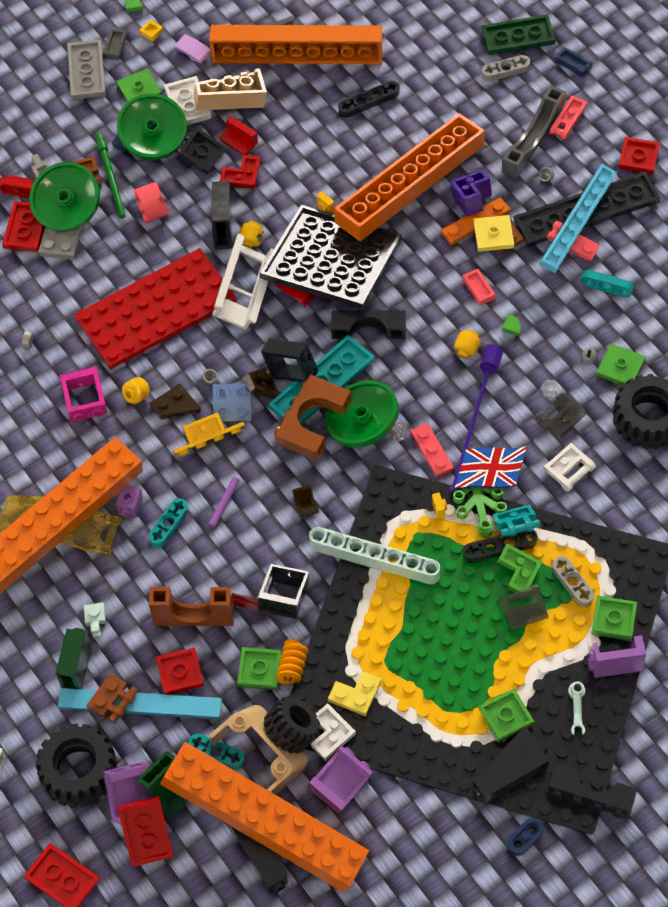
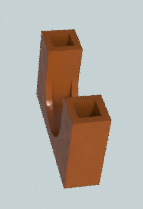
[274,374,352,461]
[149,587,235,626]

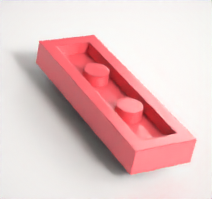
[410,423,454,479]

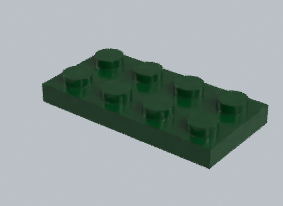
[481,14,556,55]

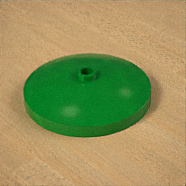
[117,93,187,160]
[29,162,100,232]
[325,381,399,448]

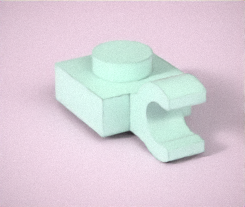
[84,602,106,638]

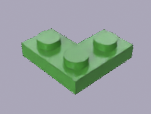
[497,543,542,597]

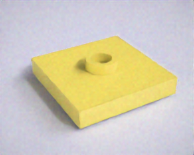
[473,215,514,252]

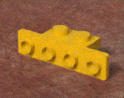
[172,412,245,457]

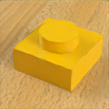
[139,20,163,42]
[317,191,335,214]
[432,493,448,520]

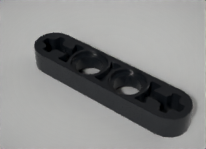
[338,81,400,118]
[463,530,538,563]

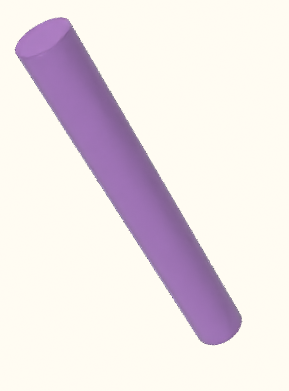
[208,477,240,528]

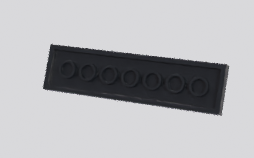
[514,172,661,247]

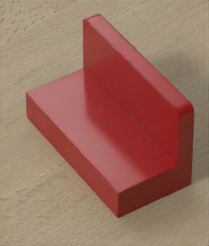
[219,116,258,155]
[0,175,35,198]

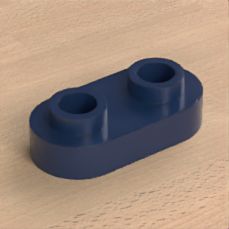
[507,818,543,856]

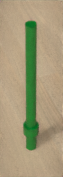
[95,132,126,219]

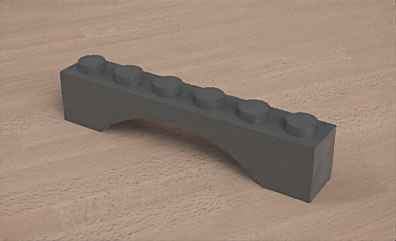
[501,85,566,179]

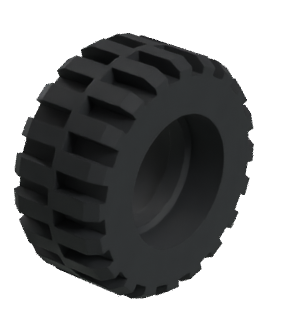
[613,374,668,449]
[36,724,118,808]

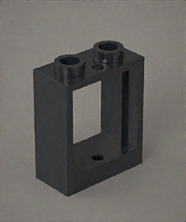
[261,338,319,382]
[258,564,309,619]

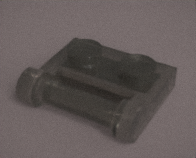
[535,393,586,439]
[498,584,549,631]

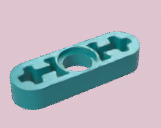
[580,270,634,297]
[149,498,189,548]
[188,734,245,770]

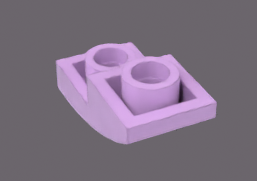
[174,34,211,63]

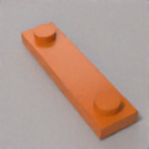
[441,197,511,246]

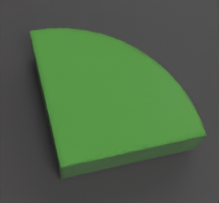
[125,0,143,13]
[502,313,521,337]

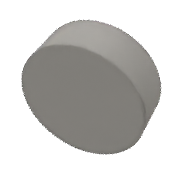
[22,330,33,350]

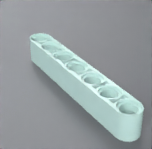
[309,527,440,584]

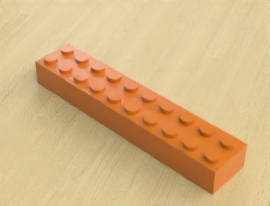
[209,25,383,64]
[334,113,485,242]
[0,437,143,594]
[160,742,369,893]

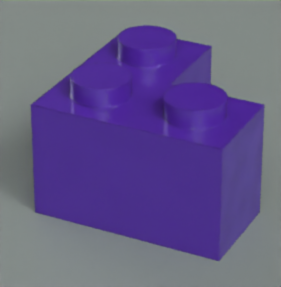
[450,169,492,216]

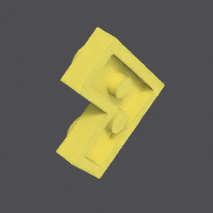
[328,671,382,716]

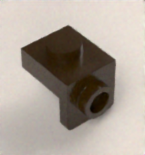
[292,485,319,518]

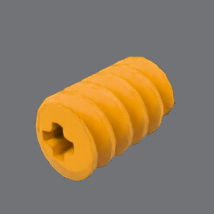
[275,639,308,685]

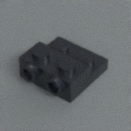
[176,127,226,175]

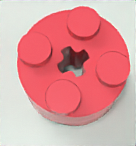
[133,182,169,223]

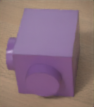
[116,486,143,518]

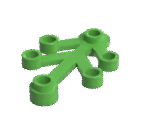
[453,487,507,537]

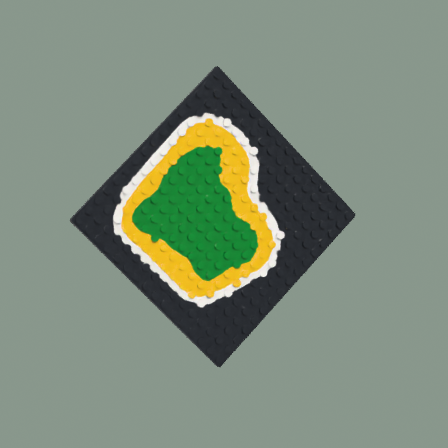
[290,465,668,835]

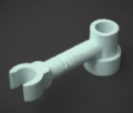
[568,681,585,736]

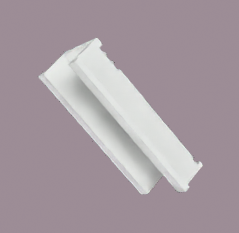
[212,234,274,330]

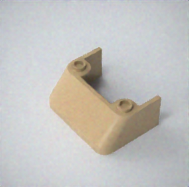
[209,705,307,795]

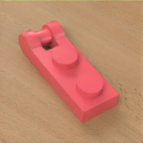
[549,96,587,140]
[547,221,600,263]

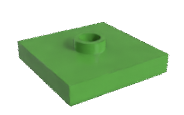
[116,69,162,102]
[596,343,646,385]
[591,595,637,641]
[237,647,282,690]
[478,688,535,743]

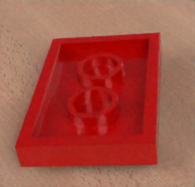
[2,201,45,252]
[117,796,174,867]
[23,843,101,907]

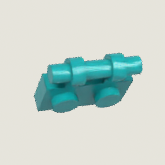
[492,504,541,537]

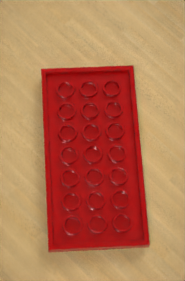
[74,248,237,370]

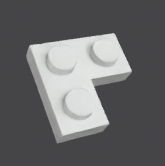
[311,703,356,761]

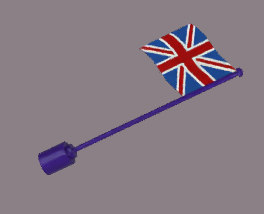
[449,344,527,492]

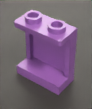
[588,636,646,678]
[307,746,373,814]
[103,761,150,826]

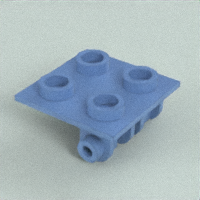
[212,383,251,422]

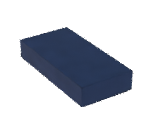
[554,47,593,77]

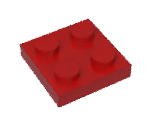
[618,137,660,174]
[156,647,204,695]

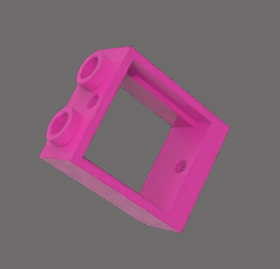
[60,367,108,422]

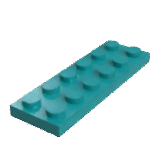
[269,335,375,425]

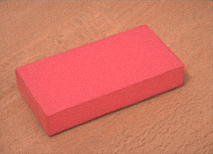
[462,268,496,306]

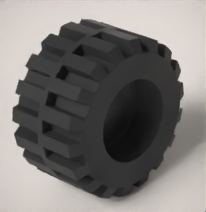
[264,696,321,754]

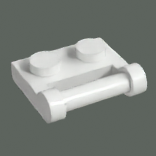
[544,443,596,492]

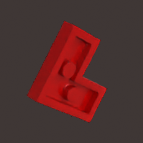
[220,155,261,189]

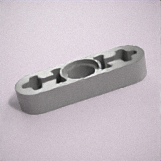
[482,55,530,81]
[552,556,594,607]

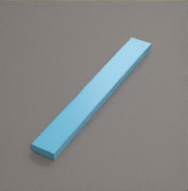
[539,164,617,273]
[58,688,222,720]

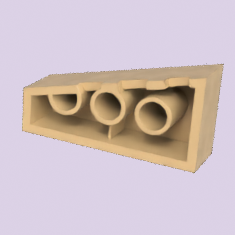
[193,68,267,111]

